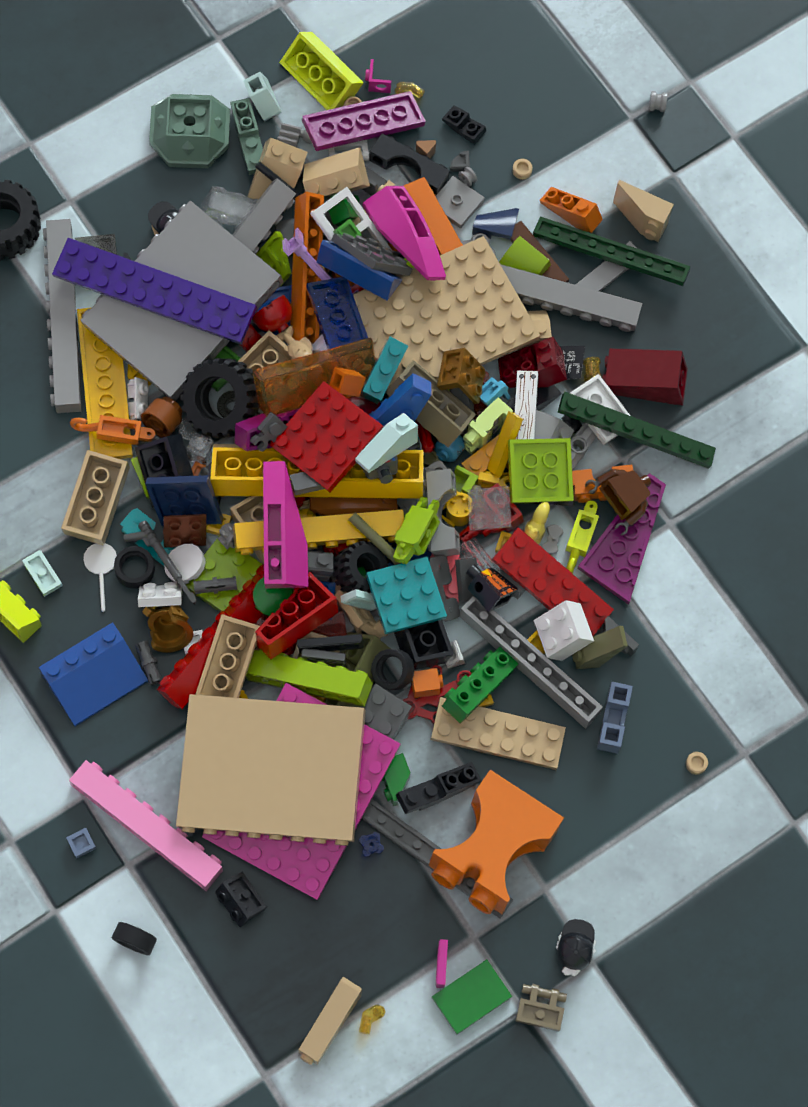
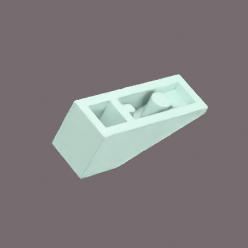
[355,413,418,473]

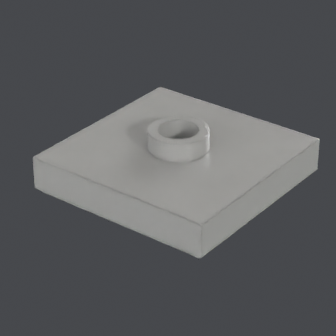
[436,176,485,228]

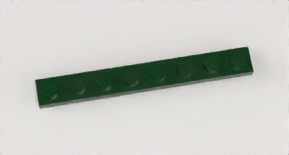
[533,216,691,286]
[558,392,716,469]

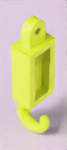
[565,501,599,574]

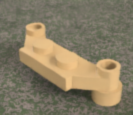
[334,580,388,639]

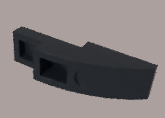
[395,762,482,814]

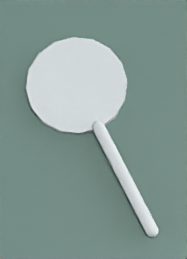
[83,543,117,612]

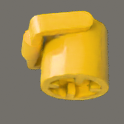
[442,490,473,528]

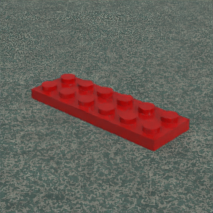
[491,527,614,636]

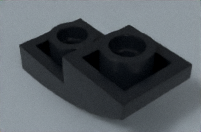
[442,105,486,144]

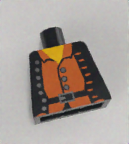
[466,564,518,612]

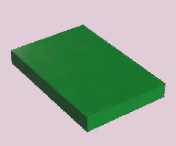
[431,959,512,1035]

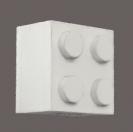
[534,600,594,661]

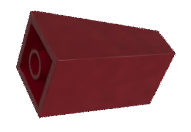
[602,348,688,405]

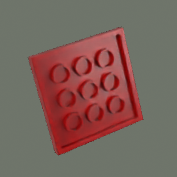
[269,381,384,493]

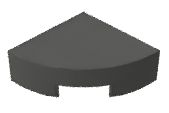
[450,151,470,172]

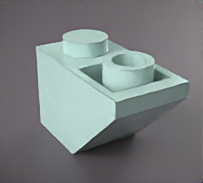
[243,72,282,121]

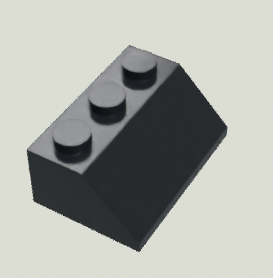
[135,434,193,508]

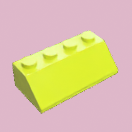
[279,32,364,110]
[0,580,42,643]

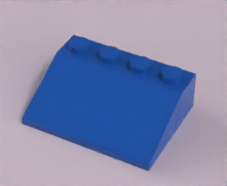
[39,622,148,726]

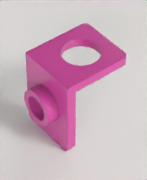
[365,59,391,93]

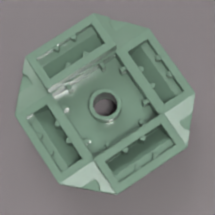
[149,94,230,168]

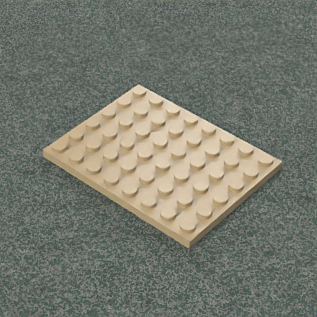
[339,236,541,391]

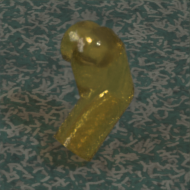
[395,82,425,99]
[359,1005,386,1034]

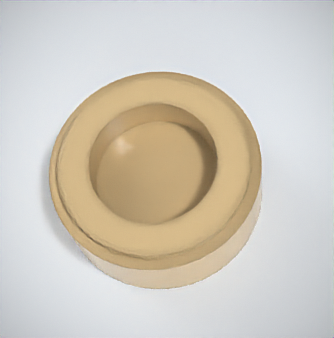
[512,159,533,180]
[686,752,708,775]

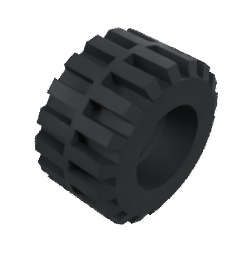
[332,541,390,593]

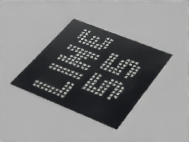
[560,346,585,379]

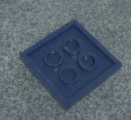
[145,475,223,526]

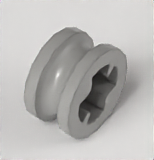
[458,167,478,187]

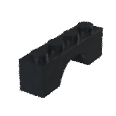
[369,133,450,196]

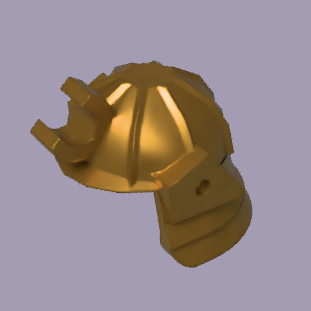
[142,605,193,652]

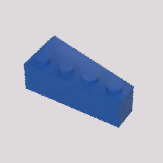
[369,373,431,426]

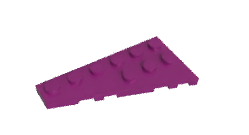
[577,473,666,605]

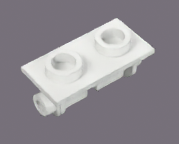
[127,377,149,421]

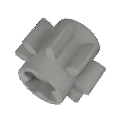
[218,522,236,549]

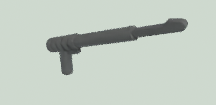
[124,521,197,604]

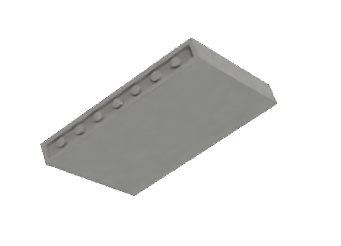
[80,201,283,401]

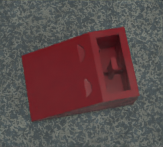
[498,337,567,388]

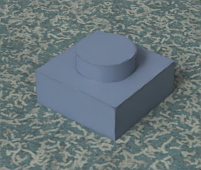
[66,828,96,859]

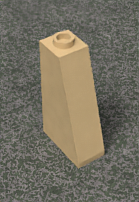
[299,977,362,1065]

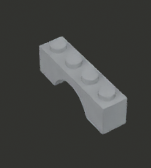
[423,469,461,557]

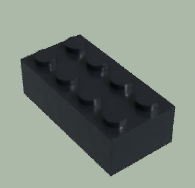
[394,619,454,670]

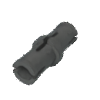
[193,576,237,595]
[135,641,162,685]

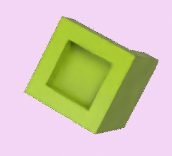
[454,465,479,496]

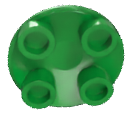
[253,577,294,616]

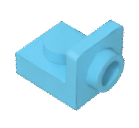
[480,377,511,406]

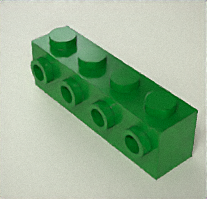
[442,647,518,724]

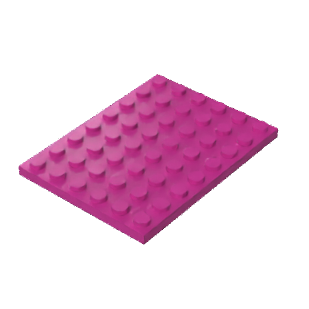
[202,683,401,900]

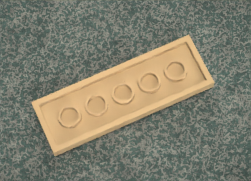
[430,697,566,770]

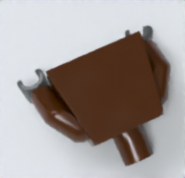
[585,469,651,535]

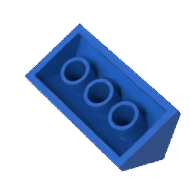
[316,240,402,301]

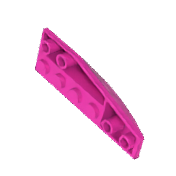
[362,186,446,281]
[263,461,308,589]

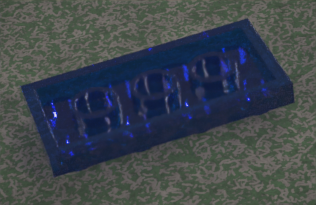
[306,277,371,356]

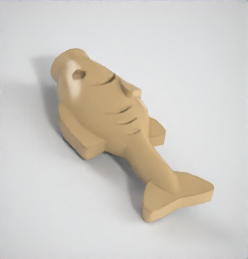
[276,326,315,368]

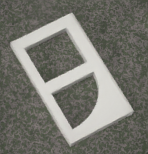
[310,187,394,253]

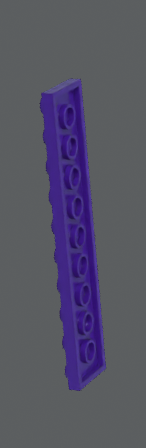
[52,238,257,344]

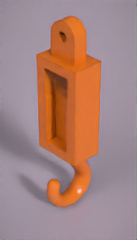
[70,415,155,445]

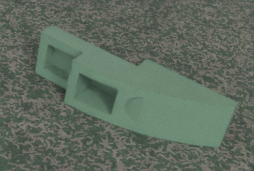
[230,98,263,175]

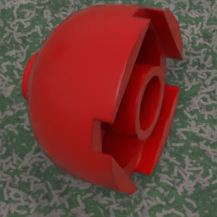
[252,295,293,333]

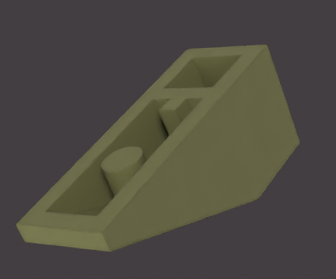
[572,626,628,669]

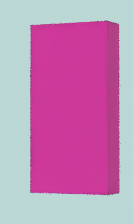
[435,939,448,988]

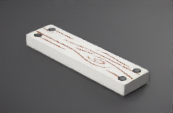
[515,371,538,439]

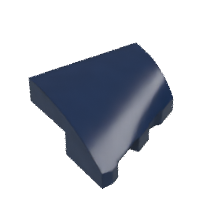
[472,208,519,240]

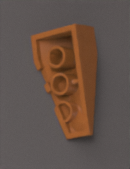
[309,497,397,516]

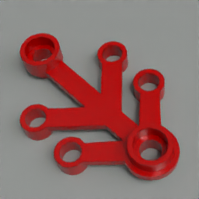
[403,665,472,724]

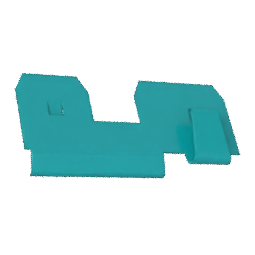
[120,508,176,567]

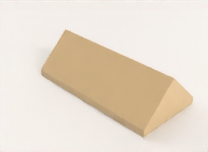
[195,615,260,698]

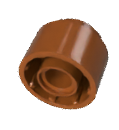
[141,397,182,438]

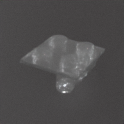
[467,486,512,531]

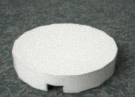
[164,544,206,584]

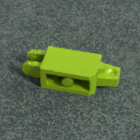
[393,497,440,564]

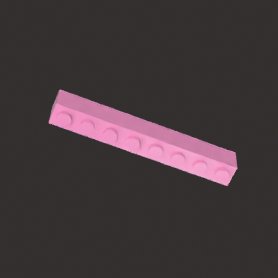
[69,760,223,891]

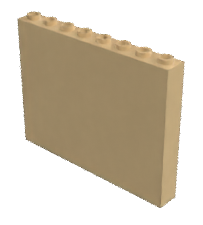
[176,694,366,846]

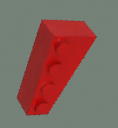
[255,572,338,660]

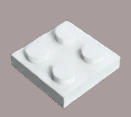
[138,582,182,607]

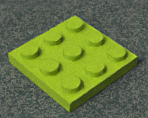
[508,438,574,503]
[185,535,262,612]

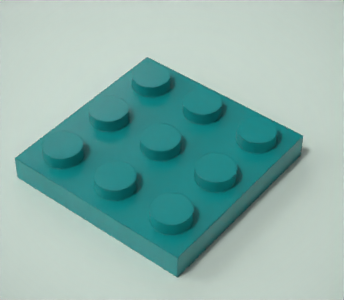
[366,557,447,635]

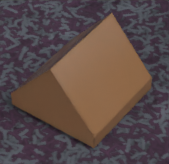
[415,140,436,159]

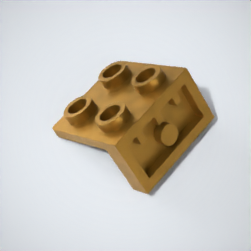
[437,348,486,404]

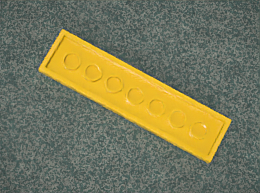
[77,308,133,459]

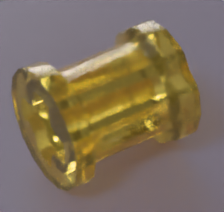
[583,357,602,382]

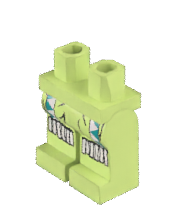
[463,397,513,454]

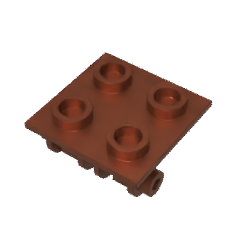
[163,514,206,548]

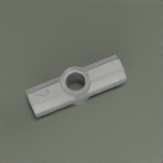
[571,423,597,471]

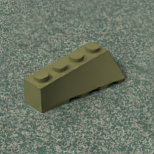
[325,632,391,708]

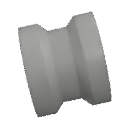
[649,91,667,112]

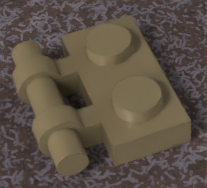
[515,984,567,1031]

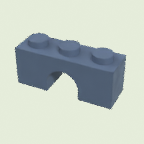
[597,682,633,754]

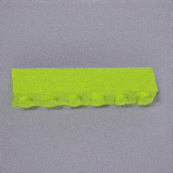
[246,649,373,707]

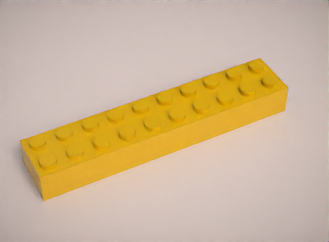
[210,447,423,499]

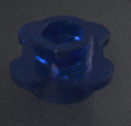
[359,832,384,857]

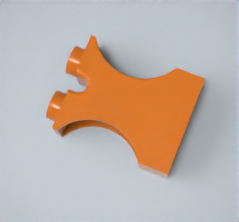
[428,770,564,914]

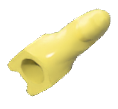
[524,502,550,544]

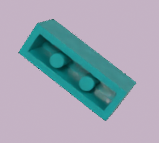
[360,336,408,405]

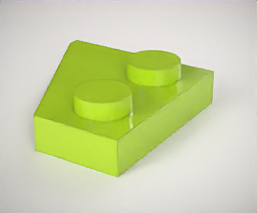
[256,231,292,287]

